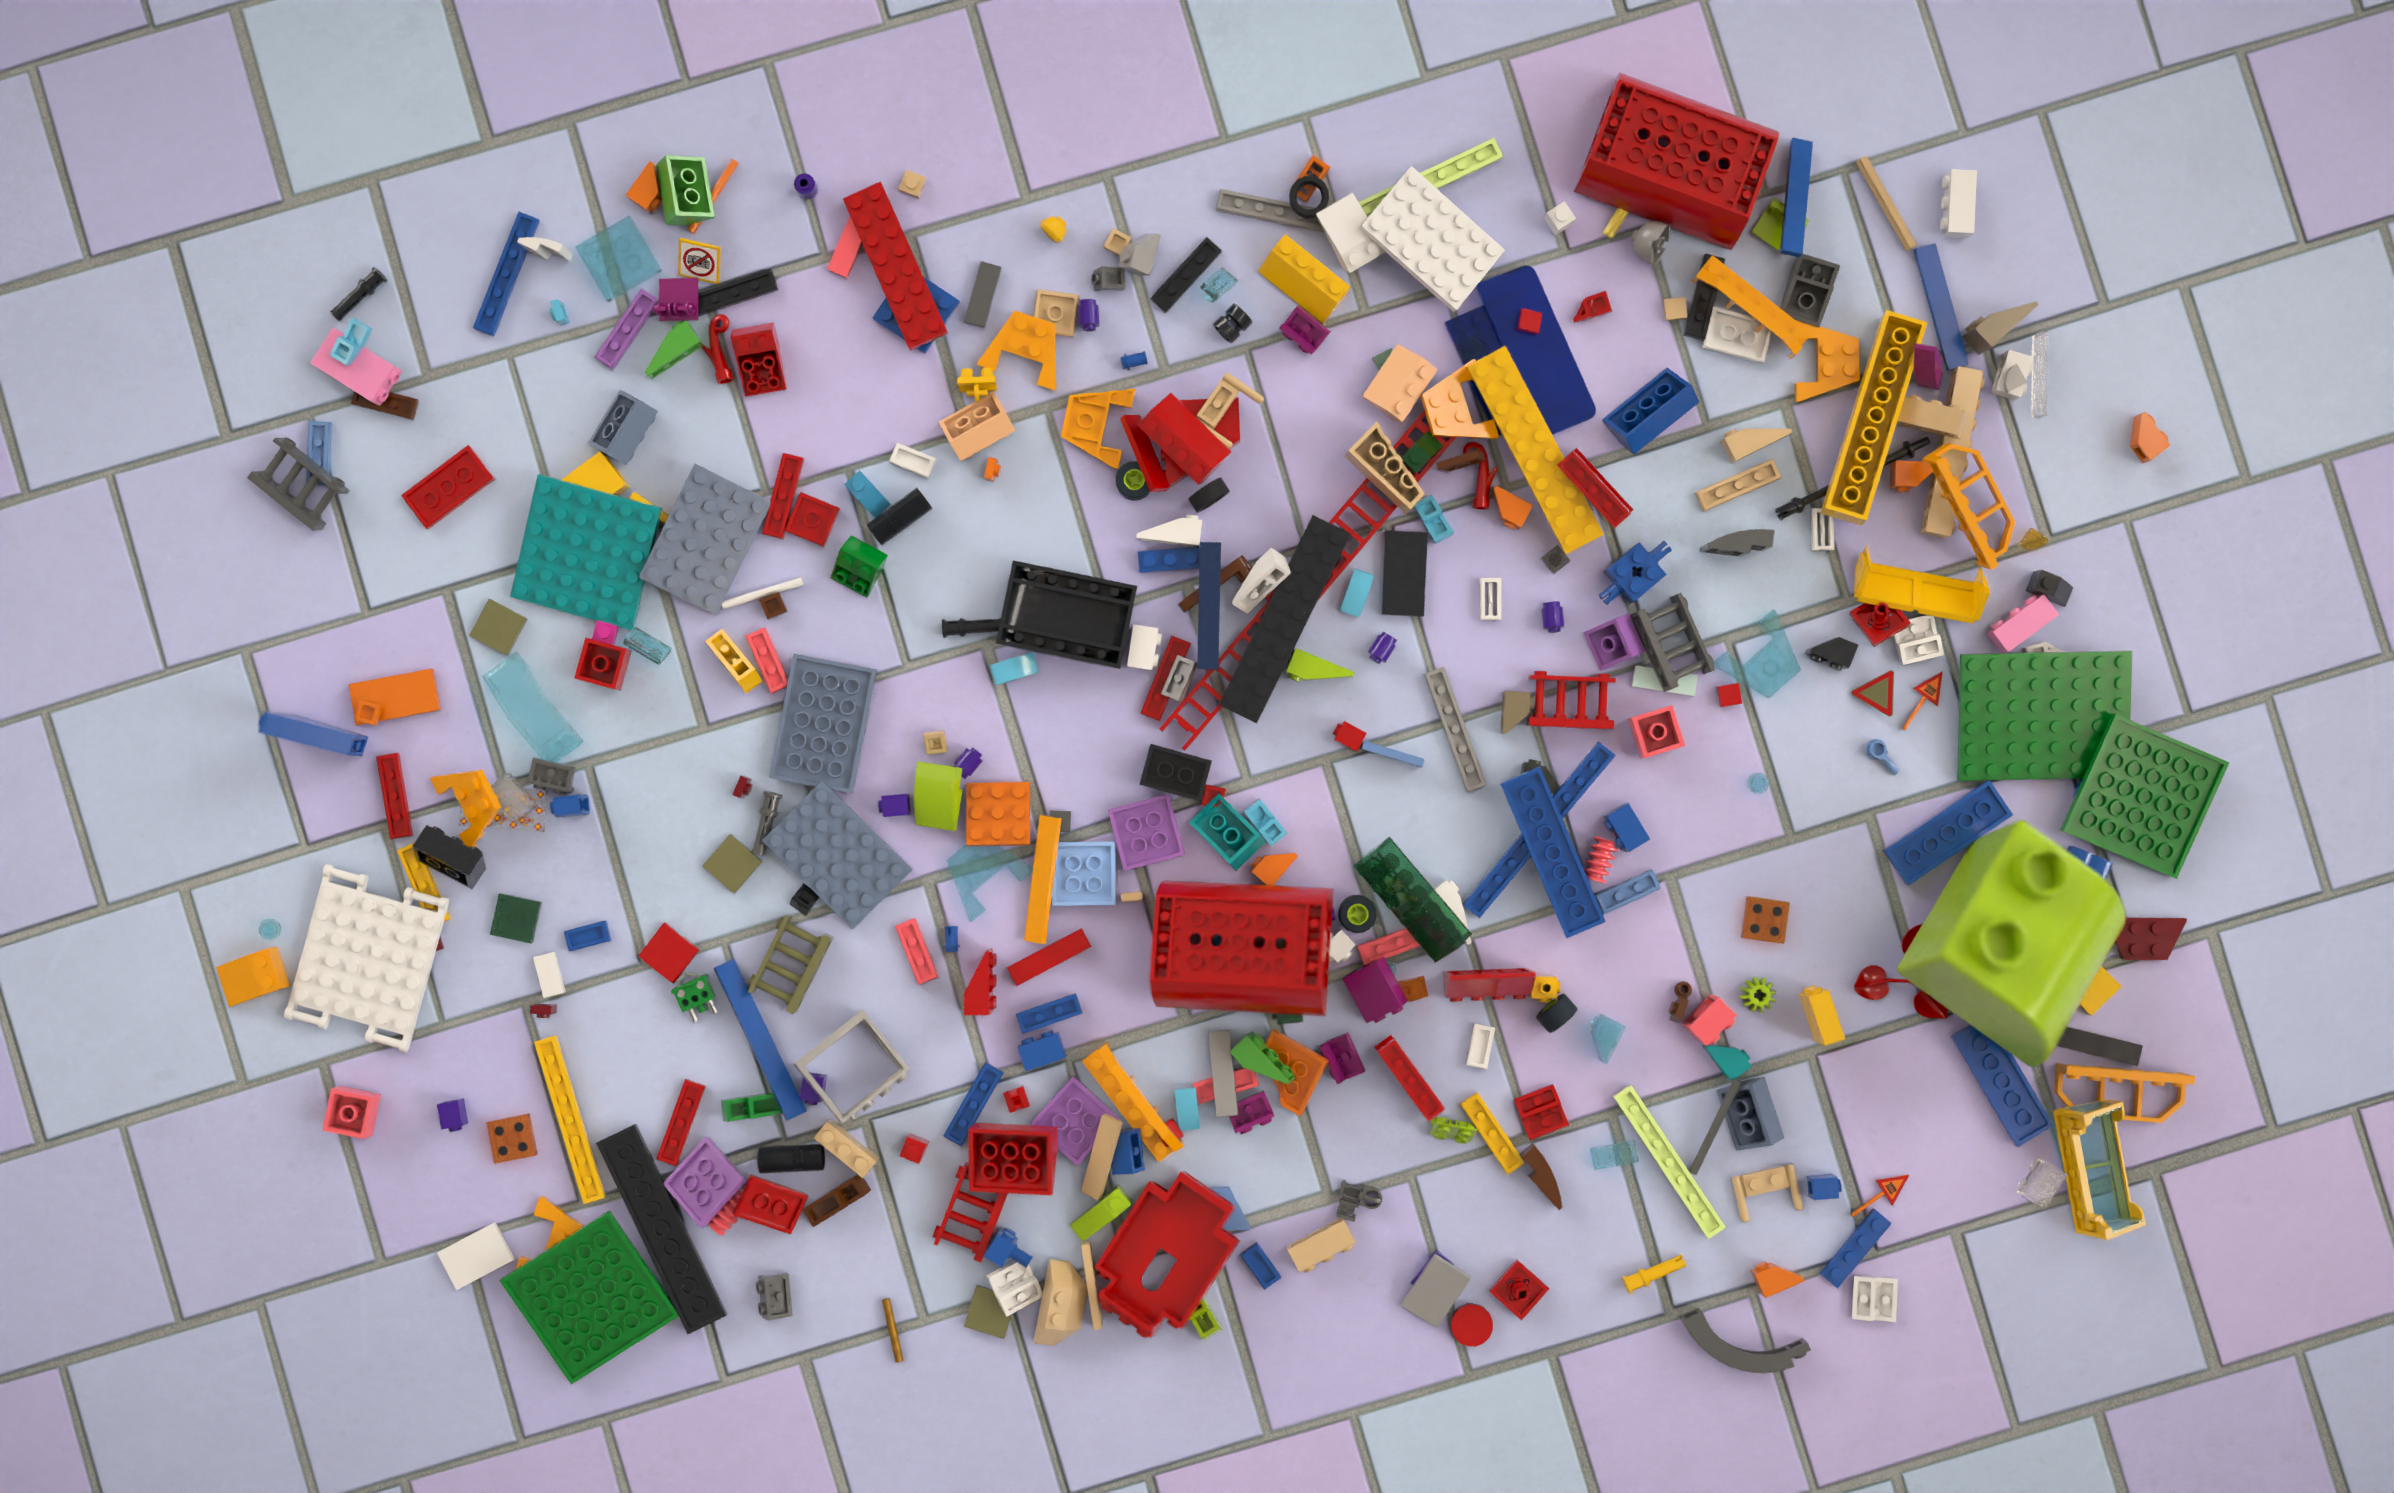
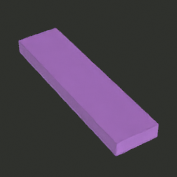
[594,288,659,370]

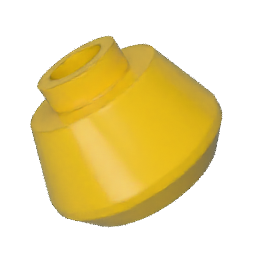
[1040,216,1067,243]

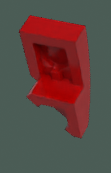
[1573,291,1612,323]

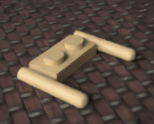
[1196,372,1264,449]
[1731,1164,1803,1223]

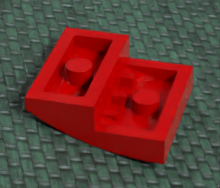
[638,922,700,983]
[1514,1084,1569,1141]

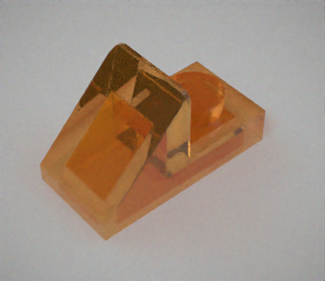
[1398,975,1428,1002]

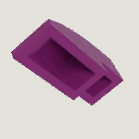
[1914,343,1943,390]

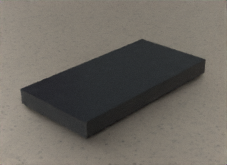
[1381,530,1428,617]

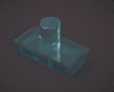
[1200,267,1238,303]

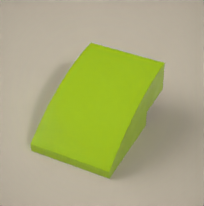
[914,761,962,831]

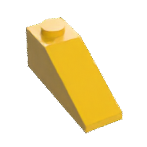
[705,629,763,694]

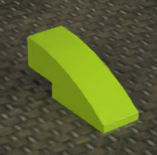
[1190,1298,1223,1341]

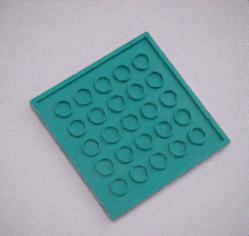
[510,474,662,630]

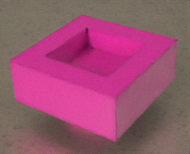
[592,620,619,645]

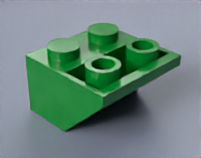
[830,535,888,598]

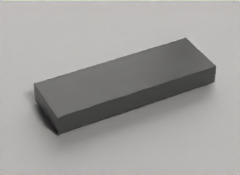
[964,261,1002,328]

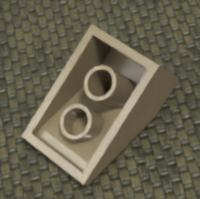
[1962,301,2039,355]

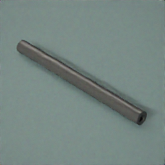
[1689,1078,1742,1175]

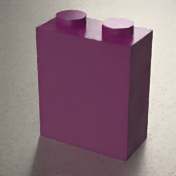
[1342,956,1408,1024]

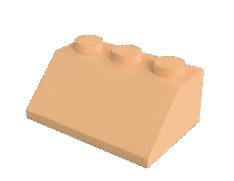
[1362,344,1438,422]
[939,391,1016,461]

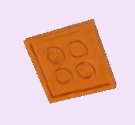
[966,782,1030,847]

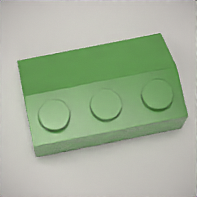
[656,155,715,226]

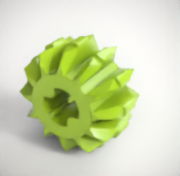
[1739,977,1776,1013]

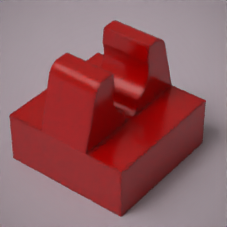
[1003,1085,1030,1113]

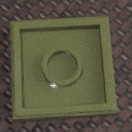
[469,599,528,656]
[703,834,763,894]
[964,1285,1012,1339]

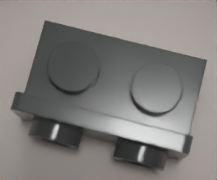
[527,758,576,795]
[756,1273,793,1321]

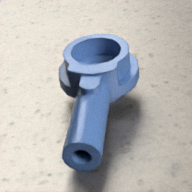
[1865,739,1900,775]

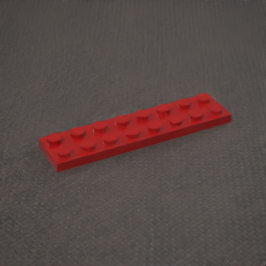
[843,181,948,351]

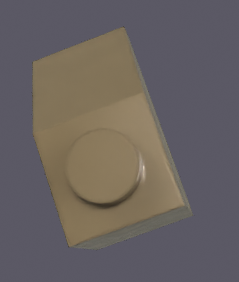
[1500,691,1534,734]

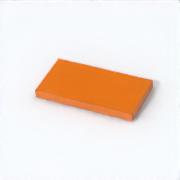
[348,669,441,726]

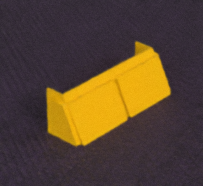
[1854,546,1990,624]

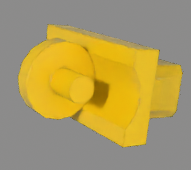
[957,368,997,402]

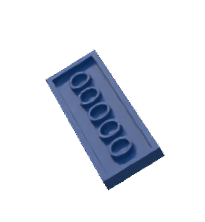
[1883,780,2013,886]
[1951,1025,2054,1147]

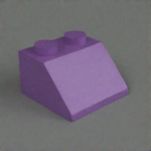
[1584,613,1646,671]

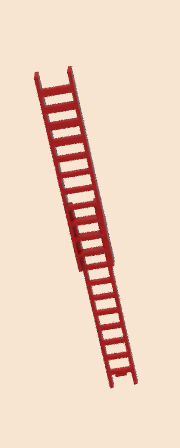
[1159,410,1456,751]

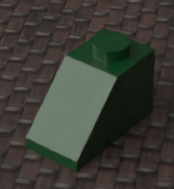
[1401,431,1443,476]

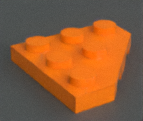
[1265,1029,1329,1116]

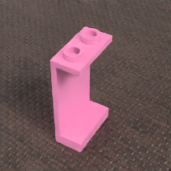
[310,328,402,406]

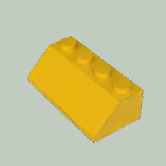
[1258,234,1351,324]

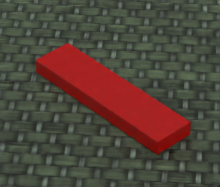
[1120,415,1170,492]
[762,453,804,539]
[1140,635,1191,721]
[376,753,413,839]
[1007,928,1092,986]
[656,1079,706,1166]

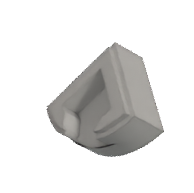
[2004,364,2027,393]

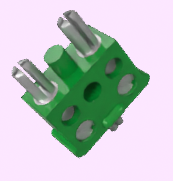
[671,971,718,1023]

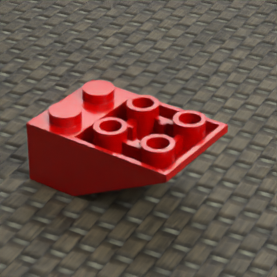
[730,322,787,397]
[964,948,997,1015]

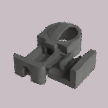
[1336,1179,1382,1222]

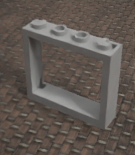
[794,1010,910,1124]

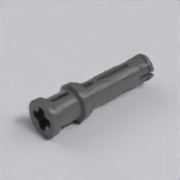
[752,791,783,856]

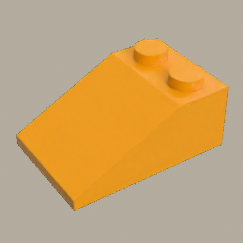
[216,947,291,1007]

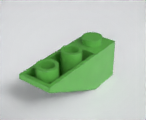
[1230,1031,1296,1084]

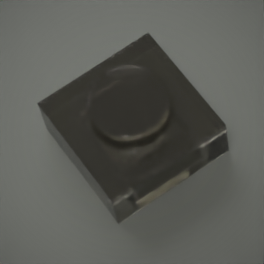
[1540,545,1570,575]

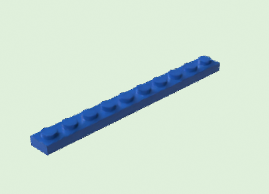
[1463,741,1616,918]

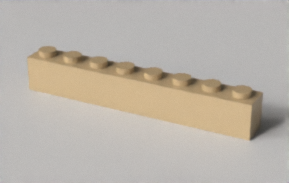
[1920,366,1984,539]

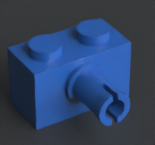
[984,1227,1033,1268]

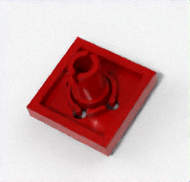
[1849,602,1911,647]
[1489,1259,1550,1321]

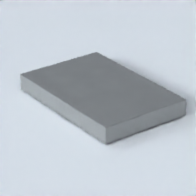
[1401,1254,1471,1328]

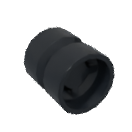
[1213,303,1252,344]

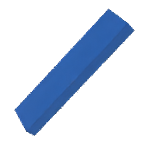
[943,1062,1004,1146]

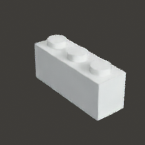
[1940,169,1977,238]

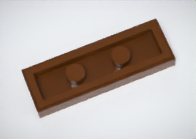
[351,391,419,420]

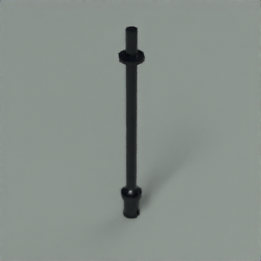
[1775,436,1931,521]

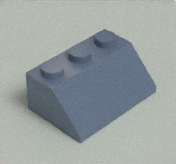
[588,390,658,465]
[1717,1077,1784,1151]

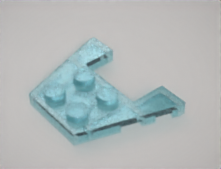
[1714,609,1801,698]
[947,845,1033,922]

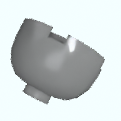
[1631,221,1671,265]

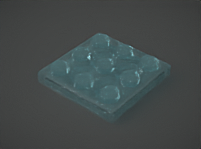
[575,215,663,302]

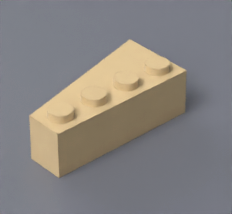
[1345,422,1425,515]

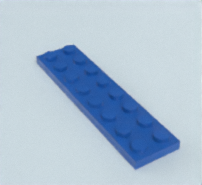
[1500,766,1606,938]

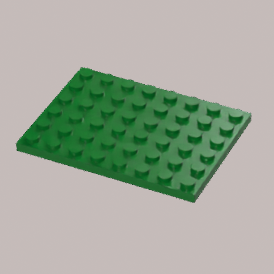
[1957,650,2132,781]

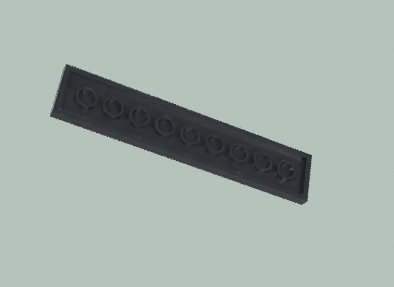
[1219,515,1351,724]
[596,1124,727,1334]

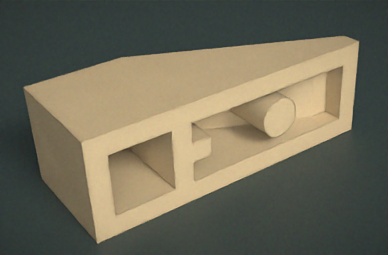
[1720,428,1792,464]

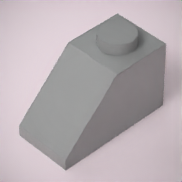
[1118,233,1161,276]

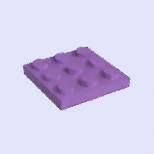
[1108,794,1185,871]
[1030,1075,1120,1166]
[663,1136,747,1228]

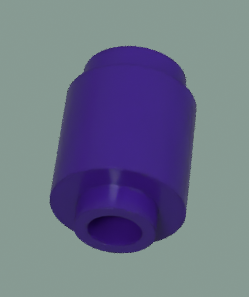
[794,173,818,199]
[1078,299,1100,332]
[1541,601,1565,633]
[1368,632,1397,664]
[954,747,983,779]

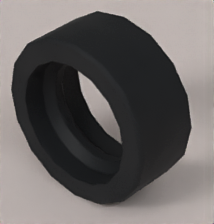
[1289,176,1329,218]
[1188,477,1230,513]

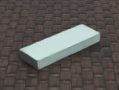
[1631,665,1698,697]

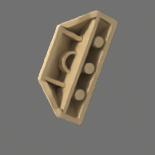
[1033,1259,1088,1346]

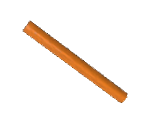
[687,159,739,234]

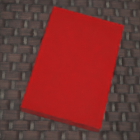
[733,1174,809,1235]

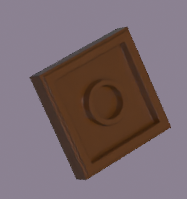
[1436,450,1486,473]

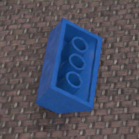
[1602,368,1699,454]

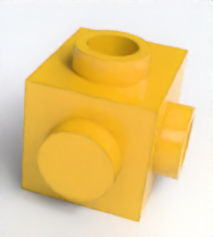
[1529,976,1560,1002]

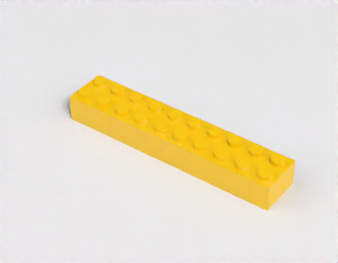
[1820,310,1928,526]
[1466,346,1604,554]

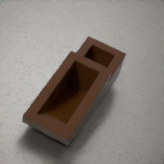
[1520,1143,1562,1210]
[802,1174,871,1227]

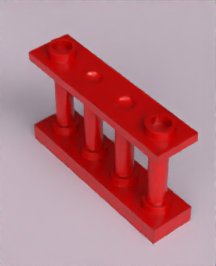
[1557,448,1634,528]
[1527,671,1616,730]
[1374,1035,1445,1122]
[932,1162,1008,1263]

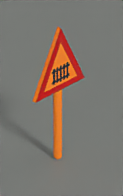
[1902,671,1943,730]
[1851,1174,1909,1217]

